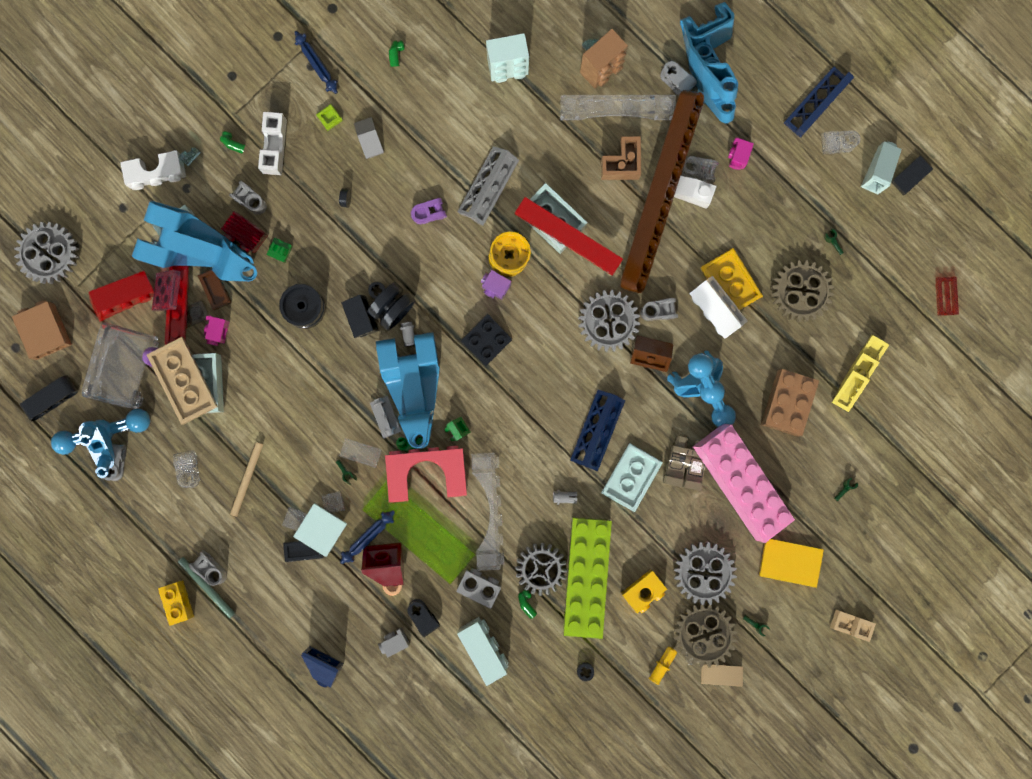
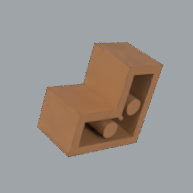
[601,136,641,180]

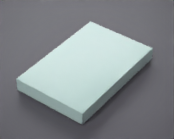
[601,443,663,512]

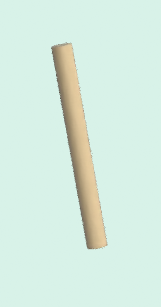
[230,442,263,517]

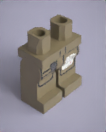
[663,436,705,491]

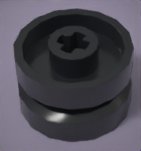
[367,282,416,331]
[279,284,326,329]

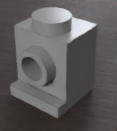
[378,627,410,658]

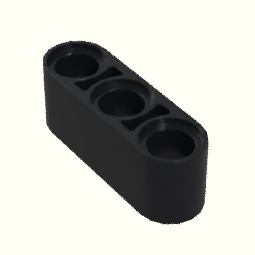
[20,375,78,422]

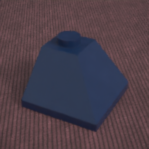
[301,646,344,688]

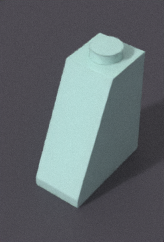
[861,141,902,194]

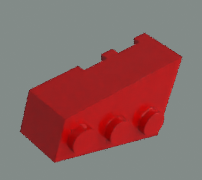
[88,271,154,322]

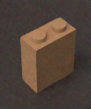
[12,300,72,360]

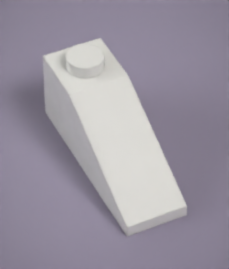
[674,176,716,209]

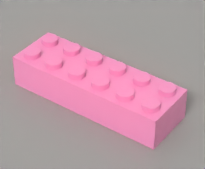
[693,424,795,543]

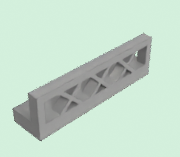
[457,146,519,226]

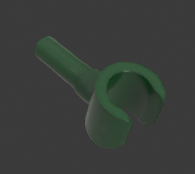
[824,229,844,255]
[336,460,357,485]
[834,478,858,502]
[742,615,770,636]

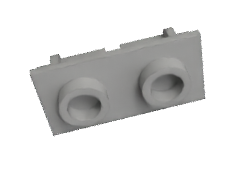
[370,396,401,439]

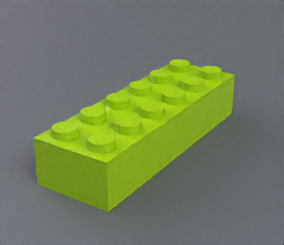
[563,517,612,639]

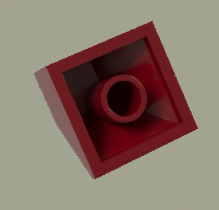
[361,542,404,587]

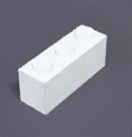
[689,276,748,339]

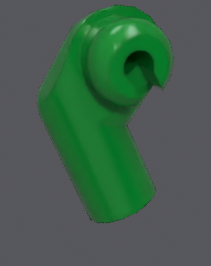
[388,40,405,67]
[220,131,245,154]
[396,437,423,453]
[518,589,537,619]

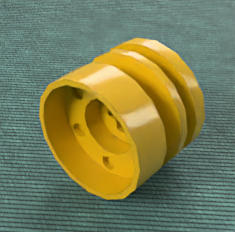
[488,231,531,277]

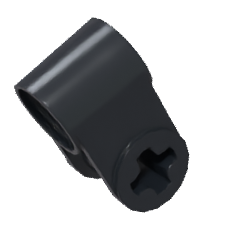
[407,599,441,638]

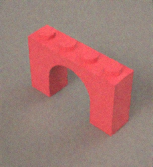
[385,446,467,503]

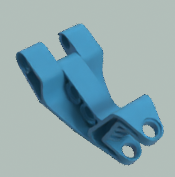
[680,2,738,123]
[132,201,257,282]
[376,332,440,449]

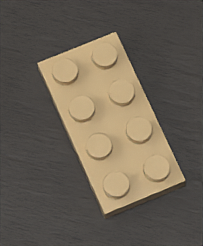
[147,337,218,425]

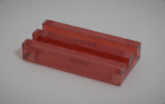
[935,277,959,316]

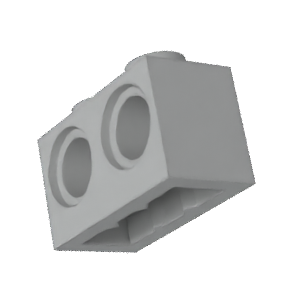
[456,568,501,609]

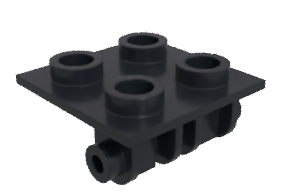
[460,313,512,366]

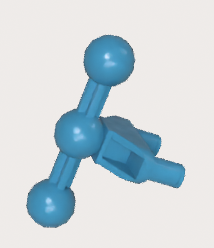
[667,351,736,427]
[51,409,151,478]

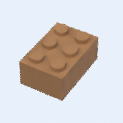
[580,29,628,89]
[761,369,819,436]

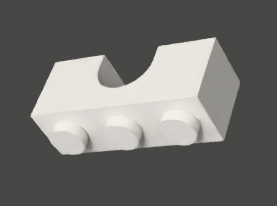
[258,112,287,175]
[120,150,186,190]

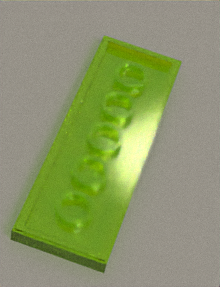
[362,481,475,584]

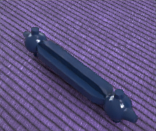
[294,31,338,94]
[340,510,395,564]

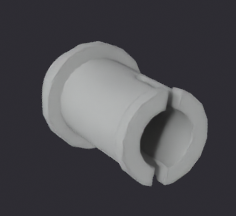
[400,322,415,347]
[553,490,577,505]

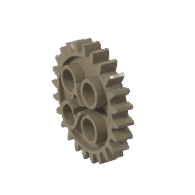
[771,260,834,322]
[674,604,738,668]

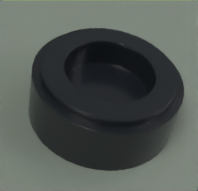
[339,188,351,208]

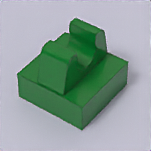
[266,237,293,263]
[444,417,471,441]

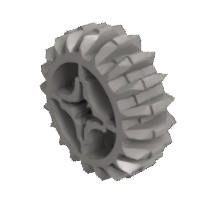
[515,543,568,596]

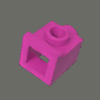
[728,138,754,170]
[204,316,230,346]

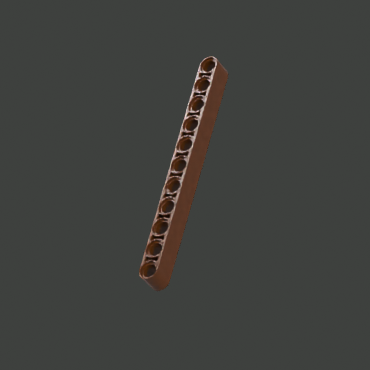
[621,90,704,293]

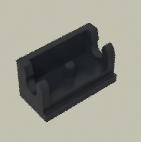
[341,295,379,338]

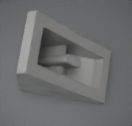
[354,117,384,159]

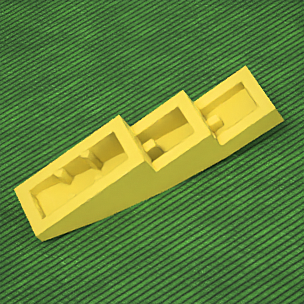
[832,334,889,412]

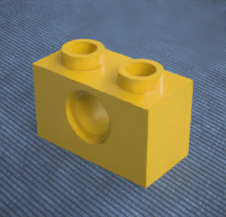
[621,569,667,613]
[158,580,194,626]

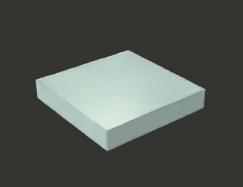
[293,503,347,557]

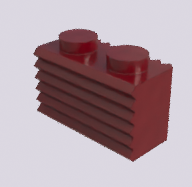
[221,211,268,253]

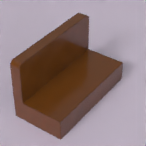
[630,335,673,372]

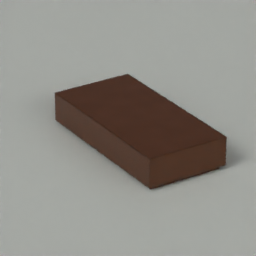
[197,269,232,311]

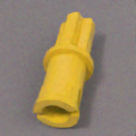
[648,646,677,685]

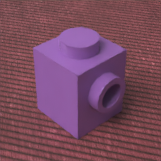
[481,270,511,300]

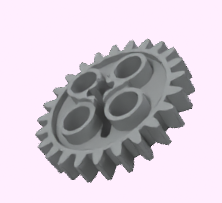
[14,222,79,284]
[578,290,640,352]
[673,542,737,605]

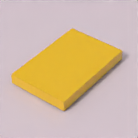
[700,248,763,310]
[759,539,824,588]

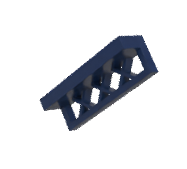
[784,67,854,138]
[570,390,626,471]

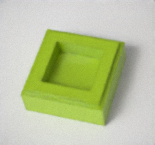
[316,104,343,131]

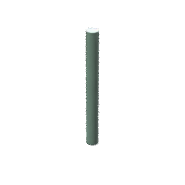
[178,557,235,619]

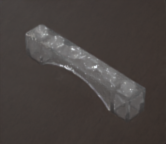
[560,95,676,120]
[471,453,504,571]

